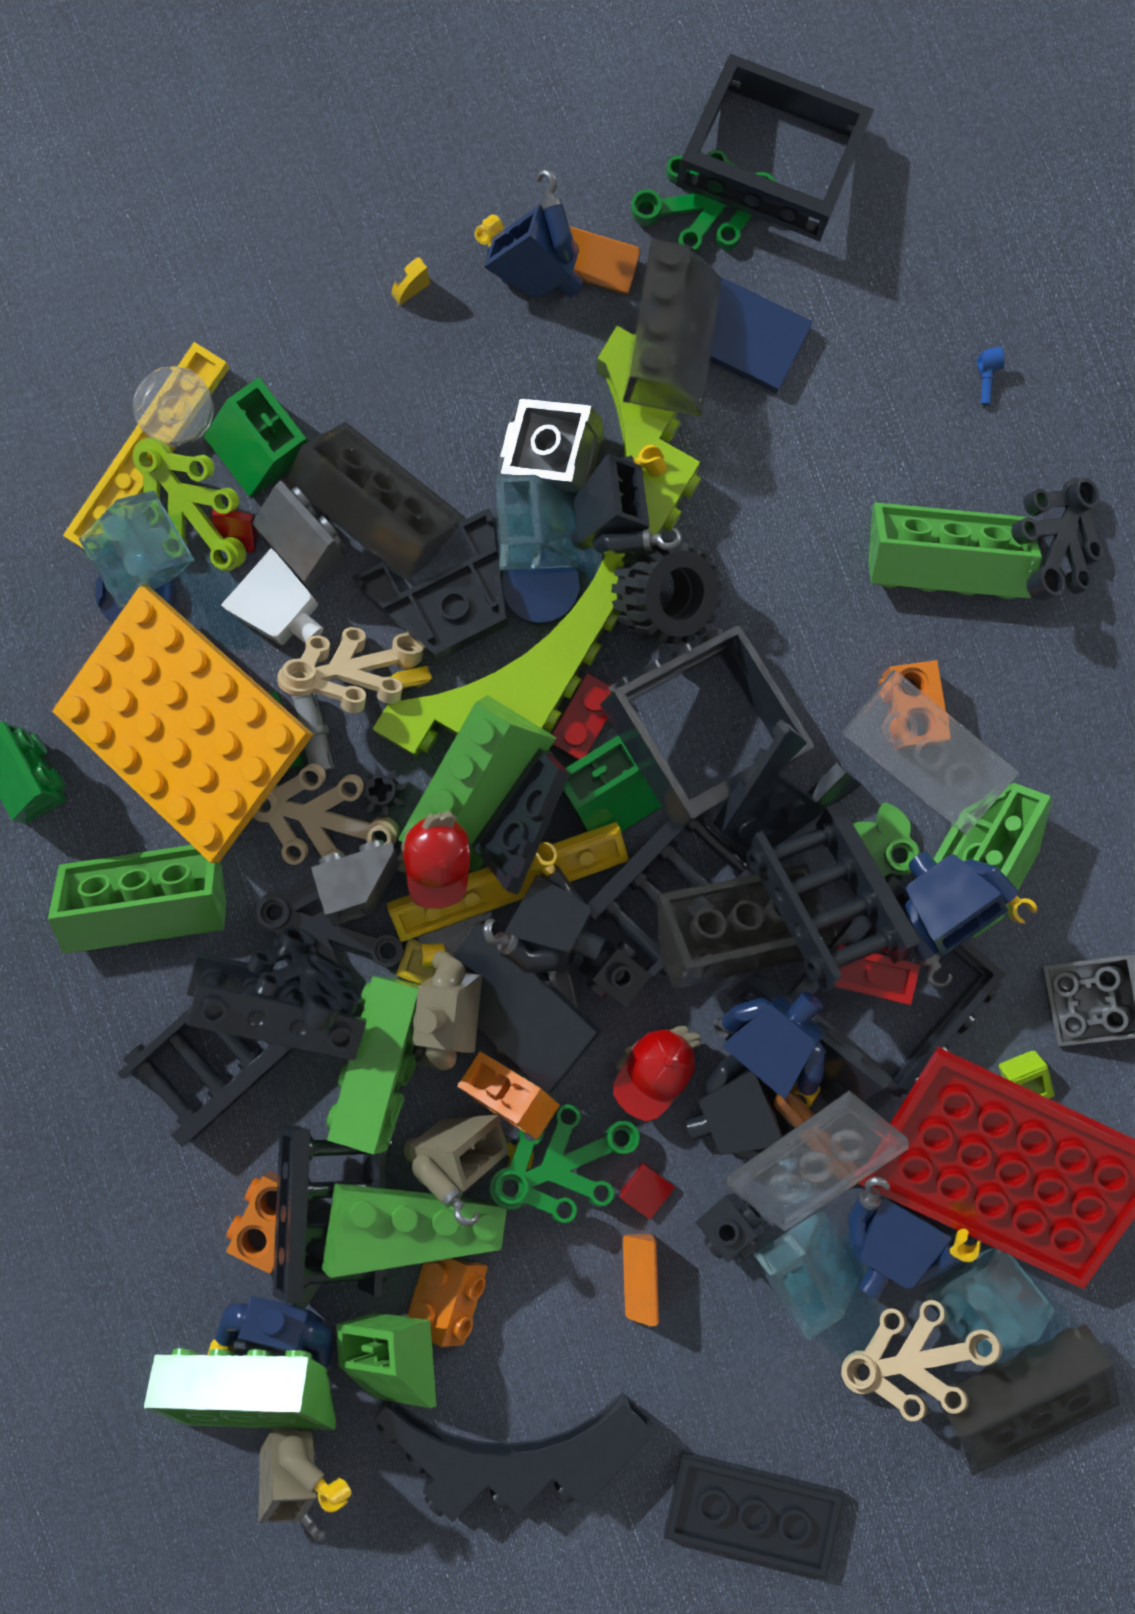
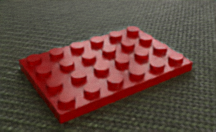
[858,1047,1135,1289]

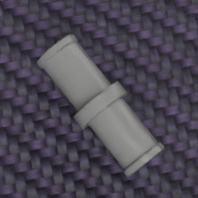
[291,693,335,774]

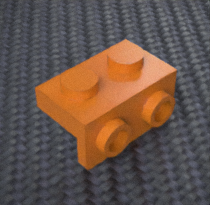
[407,1257,488,1347]

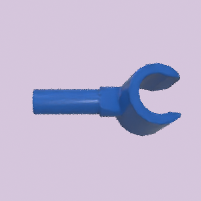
[977,347,1005,405]

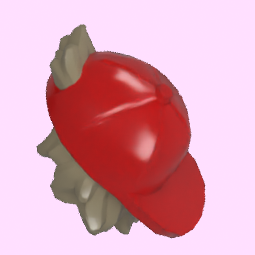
[398,811,471,909]
[613,1026,702,1121]

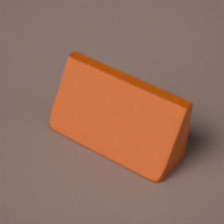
[569,226,641,295]
[623,1234,659,1326]

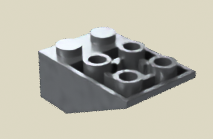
[1044,952,1135,1047]

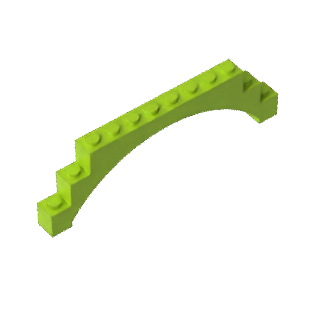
[372,326,702,759]

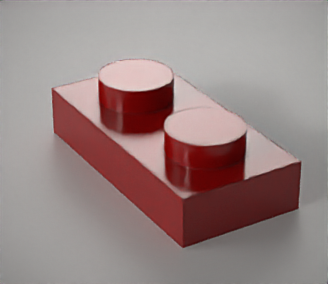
[552,673,610,760]
[834,945,920,1005]

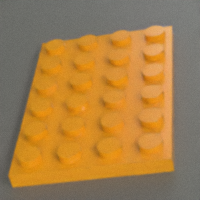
[52,584,314,863]

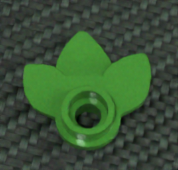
[853,802,920,877]

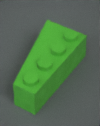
[327,976,420,1155]
[321,1183,507,1278]

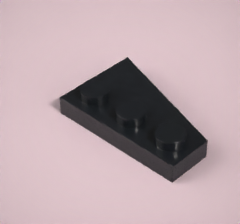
[471,748,569,895]

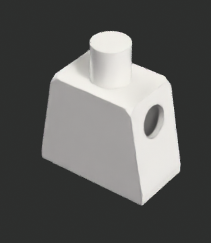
[221,548,323,645]

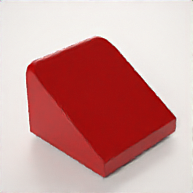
[212,509,258,553]
[618,1161,675,1220]

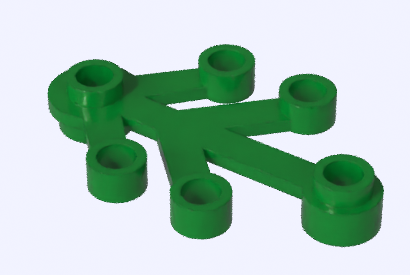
[631,150,776,256]
[489,1104,640,1224]

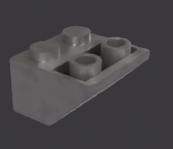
[252,481,346,591]
[311,840,399,926]

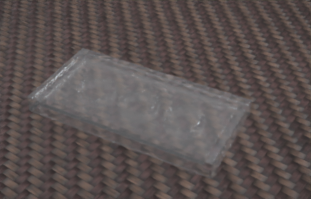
[841,670,1019,835]
[727,1091,909,1231]

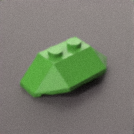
[934,783,1052,938]

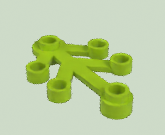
[133,438,246,571]

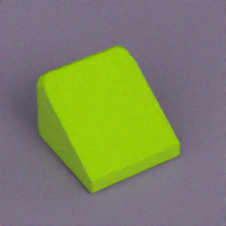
[999,1051,1055,1099]

